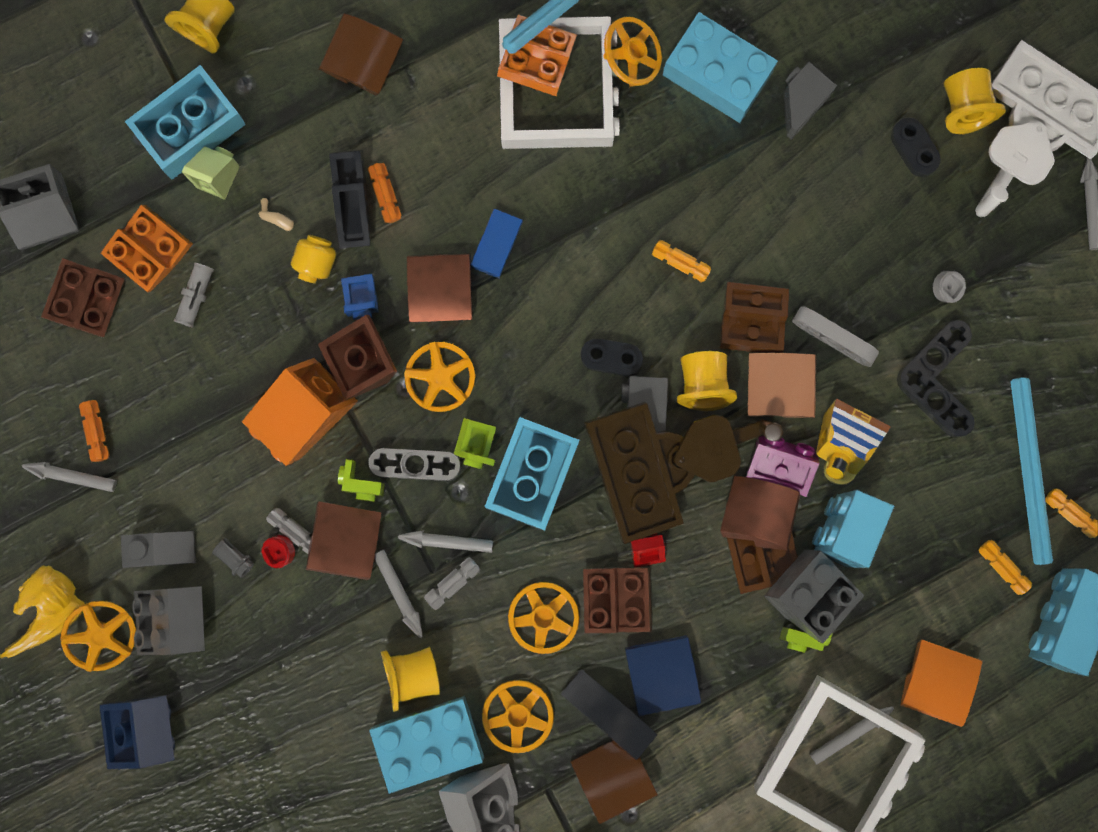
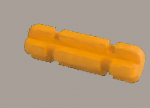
[652,240,711,282]
[1045,488,1098,538]
[979,540,1032,595]

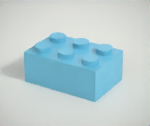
[663,12,778,123]
[125,65,246,179]
[485,417,579,531]
[812,490,894,568]
[1028,568,1098,676]
[369,696,484,793]

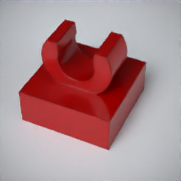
[631,533,666,568]

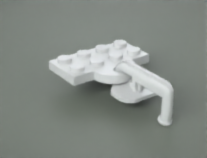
[975,40,1098,217]

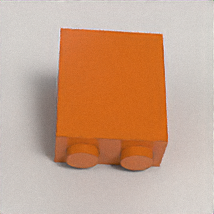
[242,358,357,466]

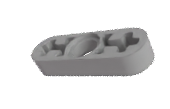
[792,306,879,367]
[369,448,461,481]

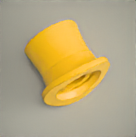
[164,0,235,53]
[944,68,1006,134]
[677,351,737,411]
[381,647,440,712]

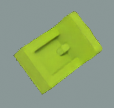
[454,418,496,469]
[338,459,385,501]
[780,627,832,653]

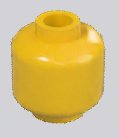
[291,235,336,283]

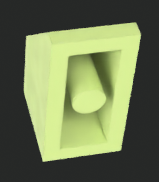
[182,146,240,200]

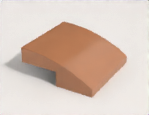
[748,353,816,418]

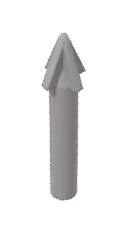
[1080,158,1098,250]
[22,462,117,492]
[398,530,493,553]
[374,550,422,638]
[809,706,894,765]

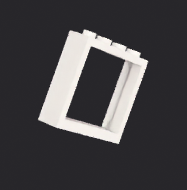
[499,17,619,149]
[754,675,925,832]

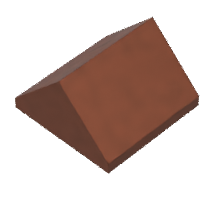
[318,314,397,400]

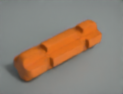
[368,163,402,223]
[79,400,109,462]

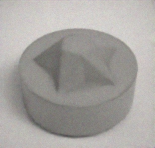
[933,271,966,303]

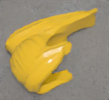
[0,565,85,658]

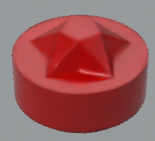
[262,535,295,568]

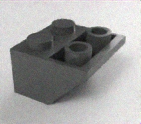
[0,164,80,251]
[764,549,864,643]
[132,586,205,655]

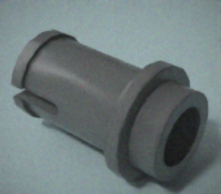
[212,538,254,578]

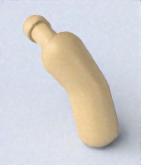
[258,198,294,231]

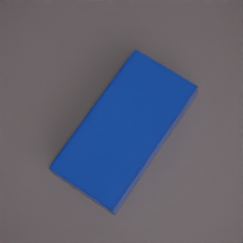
[470,209,523,279]

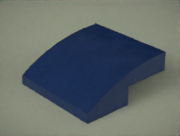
[625,635,701,716]

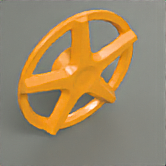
[603,17,662,87]
[404,342,475,412]
[508,582,579,654]
[61,601,136,672]
[482,680,554,753]

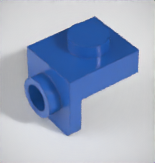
[341,274,379,320]

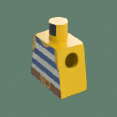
[816,399,890,480]

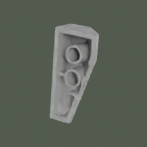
[439,763,519,832]

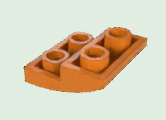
[497,15,577,96]
[101,205,193,292]
[900,639,982,727]

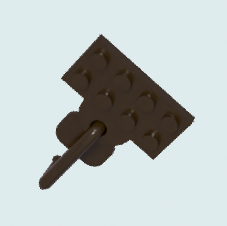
[584,402,783,544]

